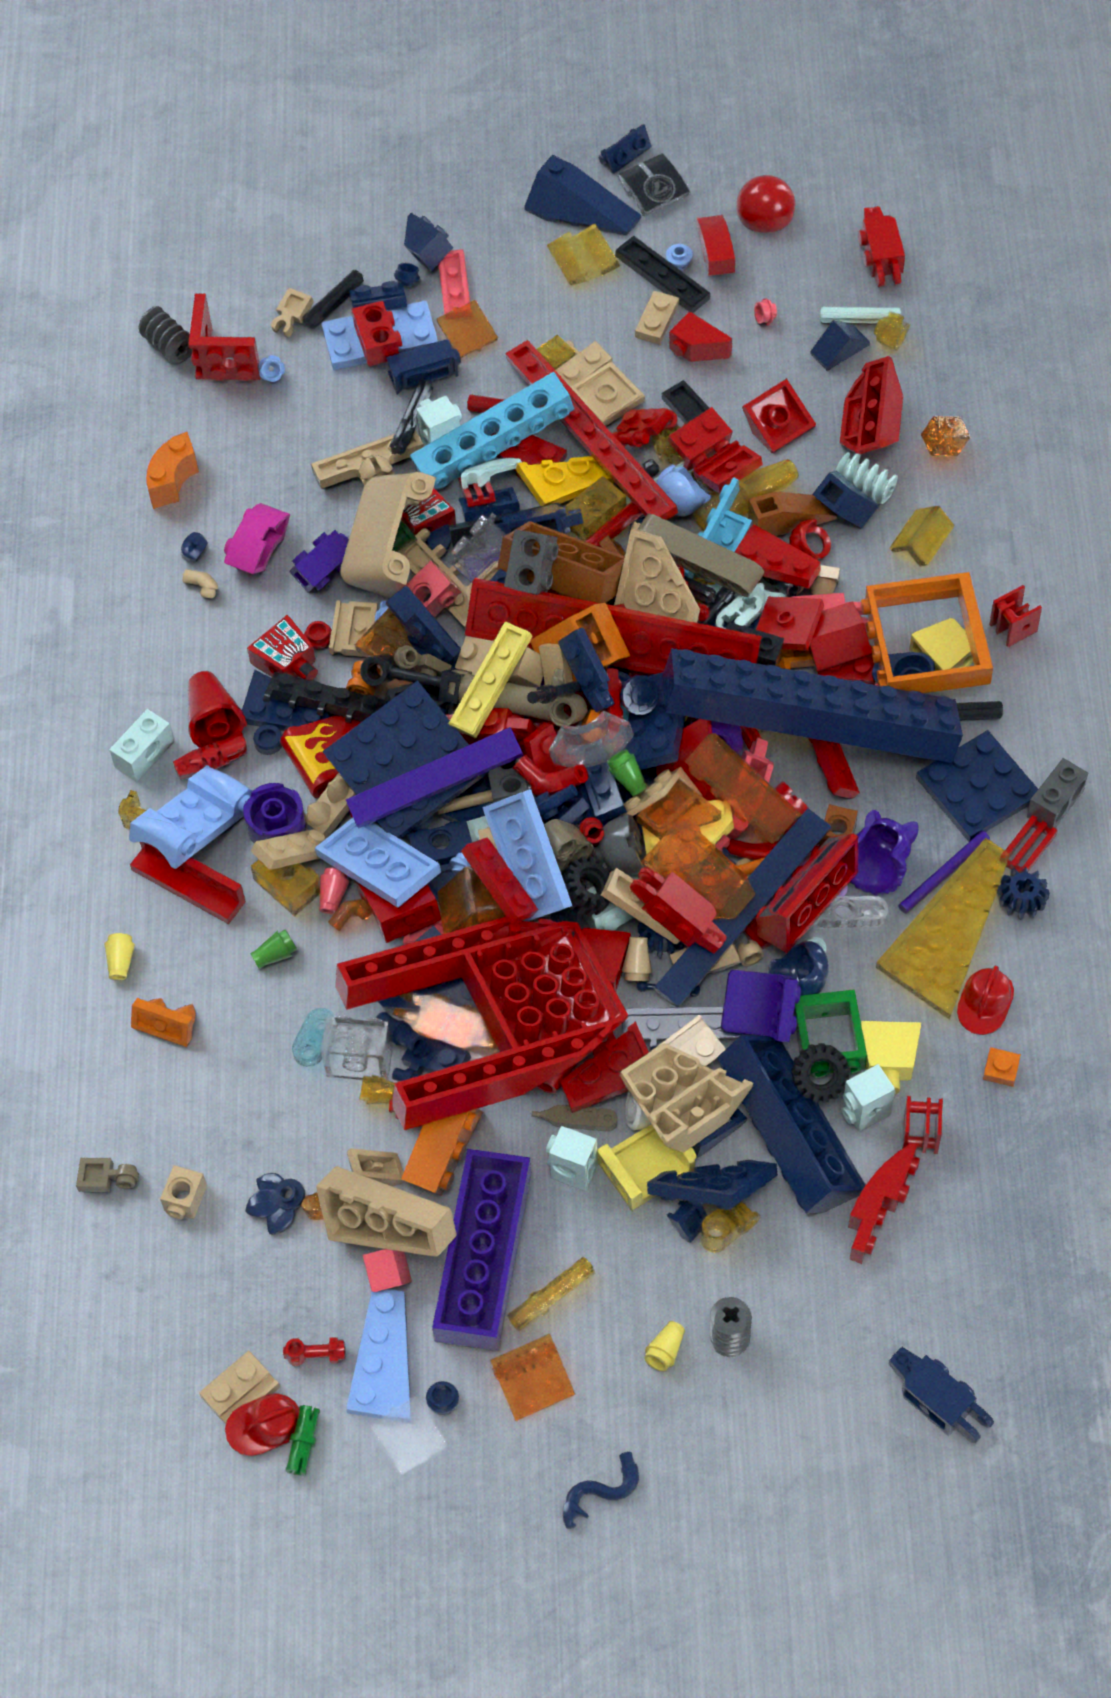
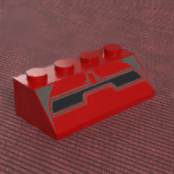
[756,833,858,953]

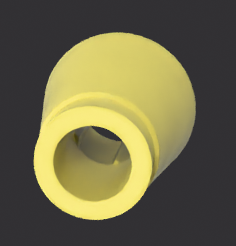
[104,933,135,980]
[644,1321,685,1371]

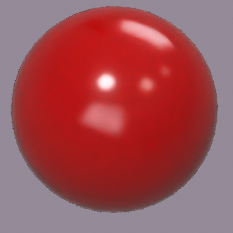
[736,175,796,233]

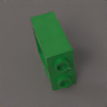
[793,989,867,1078]

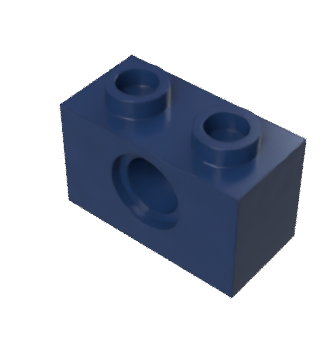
[408,821,472,866]

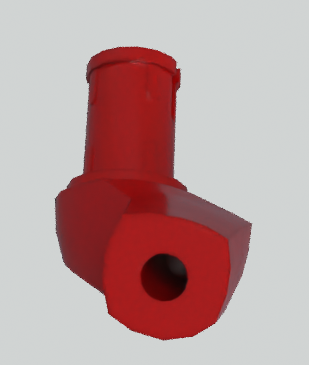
[512,755,588,796]

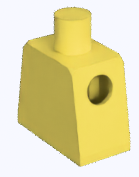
[909,618,973,671]
[861,1021,921,1094]

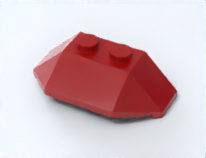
[839,356,903,454]

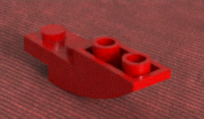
[848,1143,920,1264]

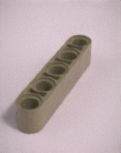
[637,514,764,597]

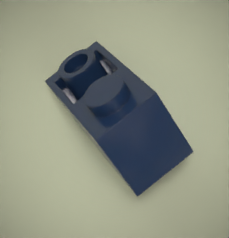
[404,212,453,271]
[812,471,880,528]

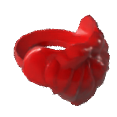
[789,519,831,560]

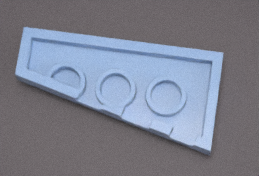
[346,1289,411,1424]

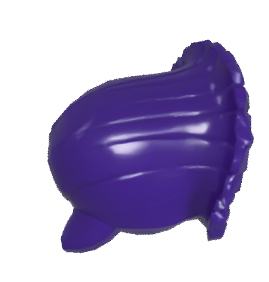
[850,810,919,896]

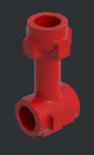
[283,1337,345,1366]

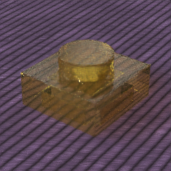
[537,335,575,370]

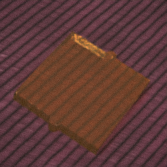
[436,300,498,358]

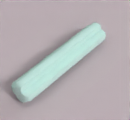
[820,307,901,324]

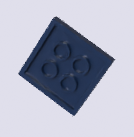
[916,730,1038,842]

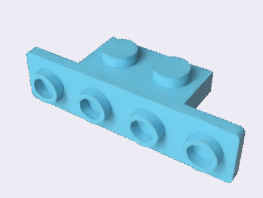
[684,477,753,579]

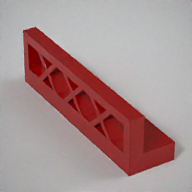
[130,842,246,925]

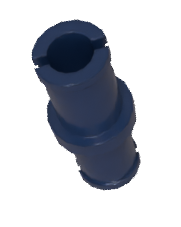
[374,1012,427,1054]

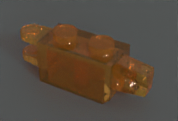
[393,992,498,1051]

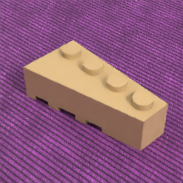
[316,1166,457,1257]

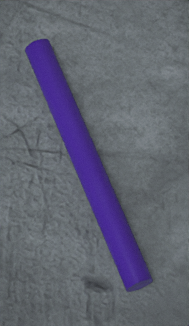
[898,831,990,914]

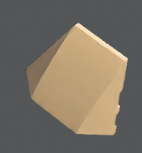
[620,1043,753,1153]

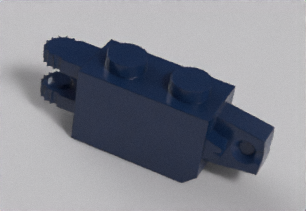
[483,504,584,547]
[889,1347,994,1443]

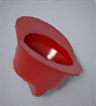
[957,965,1014,1035]
[225,1393,299,1456]

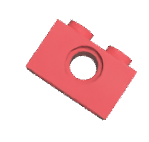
[405,561,461,618]

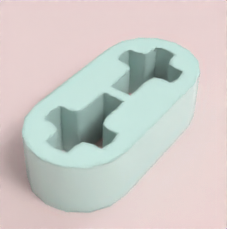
[716,592,762,629]

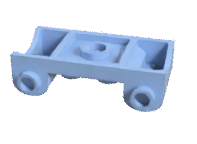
[129,765,252,869]

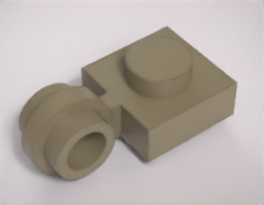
[394,645,452,677]
[76,1158,139,1192]

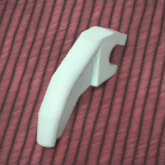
[461,458,522,489]

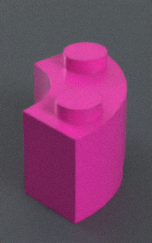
[224,503,290,574]

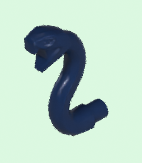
[562,1451,639,1529]

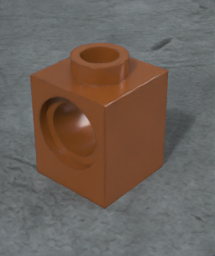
[819,804,858,846]

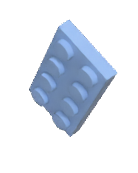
[321,300,438,370]
[482,789,572,921]
[315,818,441,908]

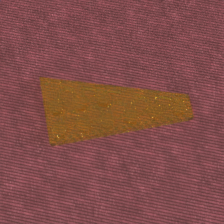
[876,838,1010,1020]

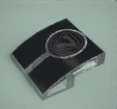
[617,153,691,217]

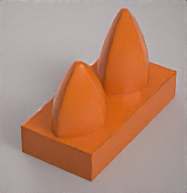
[131,998,196,1047]

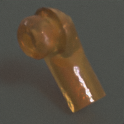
[328,899,372,931]

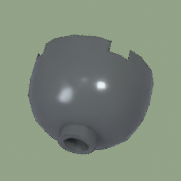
[595,814,648,876]

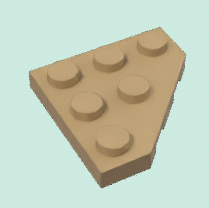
[614,529,700,623]

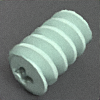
[835,452,898,504]

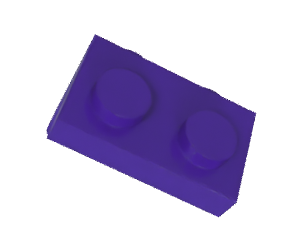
[721,969,801,1042]

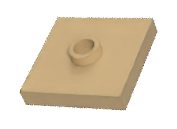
[571,361,645,426]

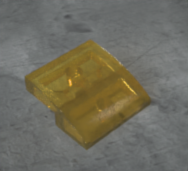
[547,224,620,285]

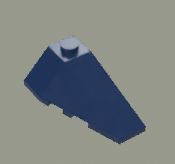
[524,154,641,236]

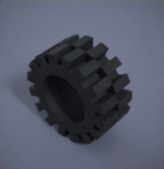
[562,856,612,916]
[791,1043,851,1103]

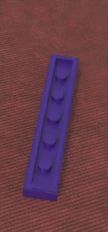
[345,727,523,829]

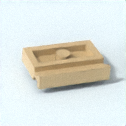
[329,600,378,657]
[650,1015,726,1067]
[199,1350,280,1424]

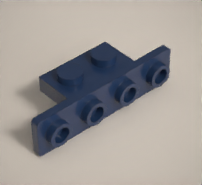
[386,586,461,668]

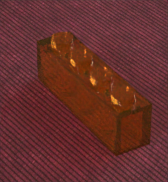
[685,733,802,844]

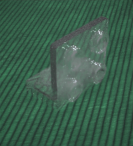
[450,513,506,582]

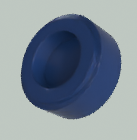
[253,725,282,755]

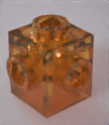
[920,416,971,456]

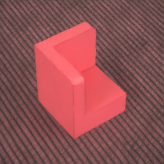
[363,1249,412,1292]

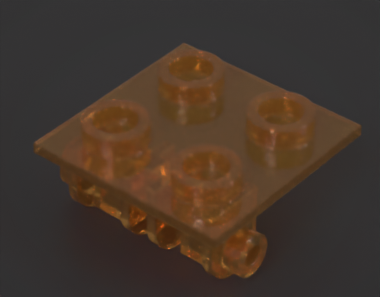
[490,1333,575,1421]

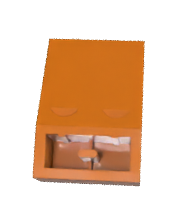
[530,603,630,681]

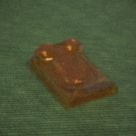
[640,816,756,920]

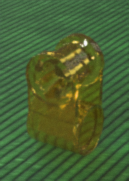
[700,1201,761,1253]

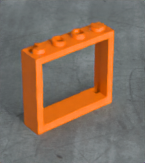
[861,572,993,694]

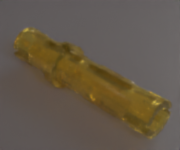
[507,1257,595,1331]

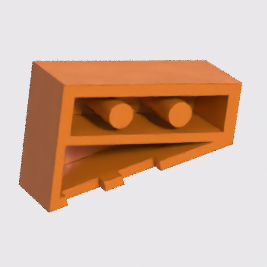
[401,1109,483,1196]

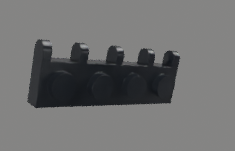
[263,672,386,723]

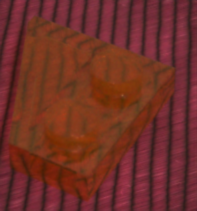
[354,608,413,681]
[637,779,721,839]

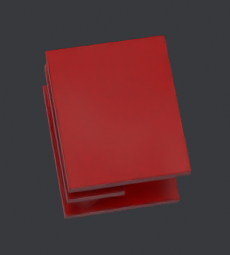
[989,585,1042,647]
[902,1096,943,1154]

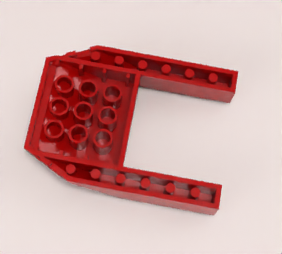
[335,917,628,1131]

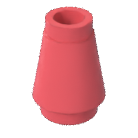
[319,868,349,915]

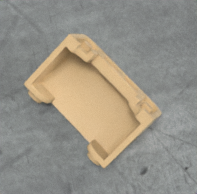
[340,472,436,598]

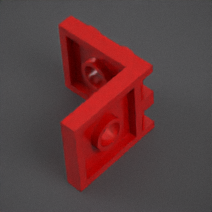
[189,293,261,381]

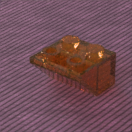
[437,866,503,934]

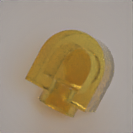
[874,311,911,350]

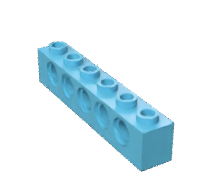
[410,372,575,490]

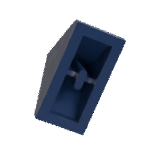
[810,320,870,371]

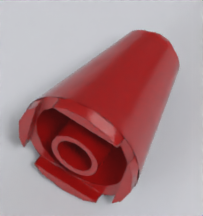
[188,671,247,748]

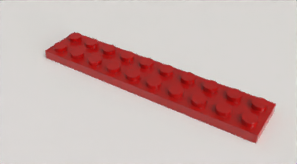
[465,578,762,674]

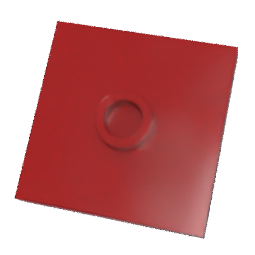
[756,596,824,651]

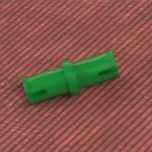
[285,1405,320,1476]

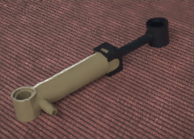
[360,654,587,727]

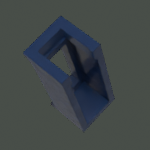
[386,339,461,394]

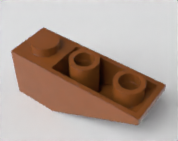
[748,491,837,536]

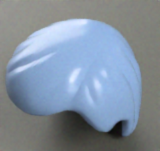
[657,465,711,516]

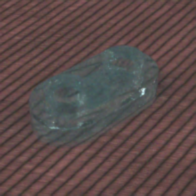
[292,1008,337,1067]

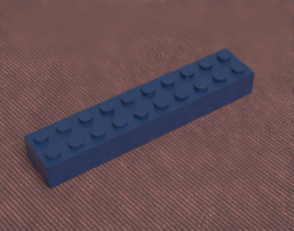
[662,648,963,763]

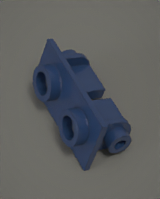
[598,124,652,174]

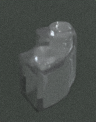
[549,711,634,767]

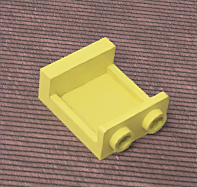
[597,1124,697,1211]

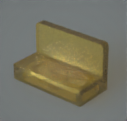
[889,505,955,567]

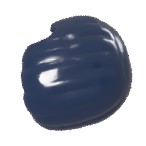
[768,941,829,996]

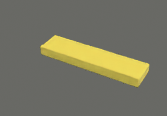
[448,622,533,738]

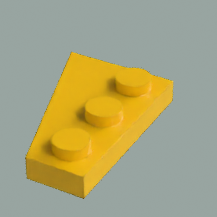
[516,456,614,506]

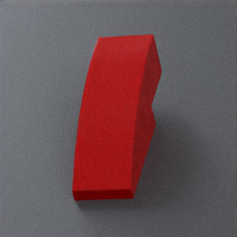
[696,215,735,276]

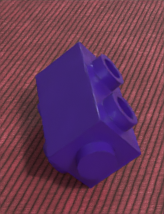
[289,530,349,592]

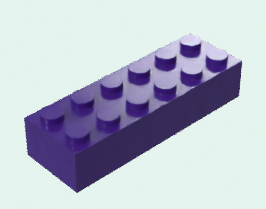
[432,1148,532,1351]

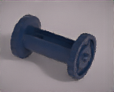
[618,671,659,715]

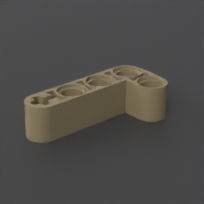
[497,819,594,922]

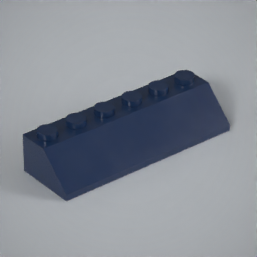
[717,1035,865,1213]

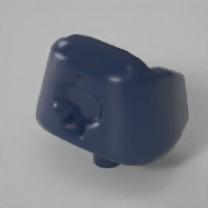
[181,532,208,562]

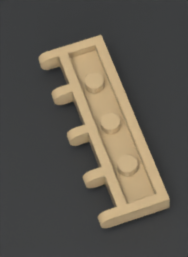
[398,528,472,628]

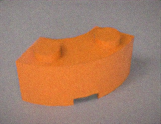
[146,432,199,509]

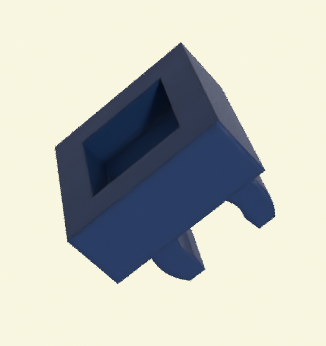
[667,1200,711,1243]

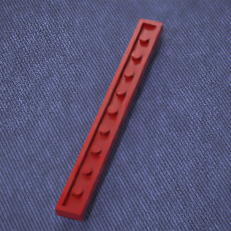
[505,340,678,520]

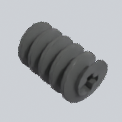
[138,306,192,363]
[709,1297,752,1357]

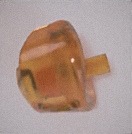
[301,1192,323,1220]

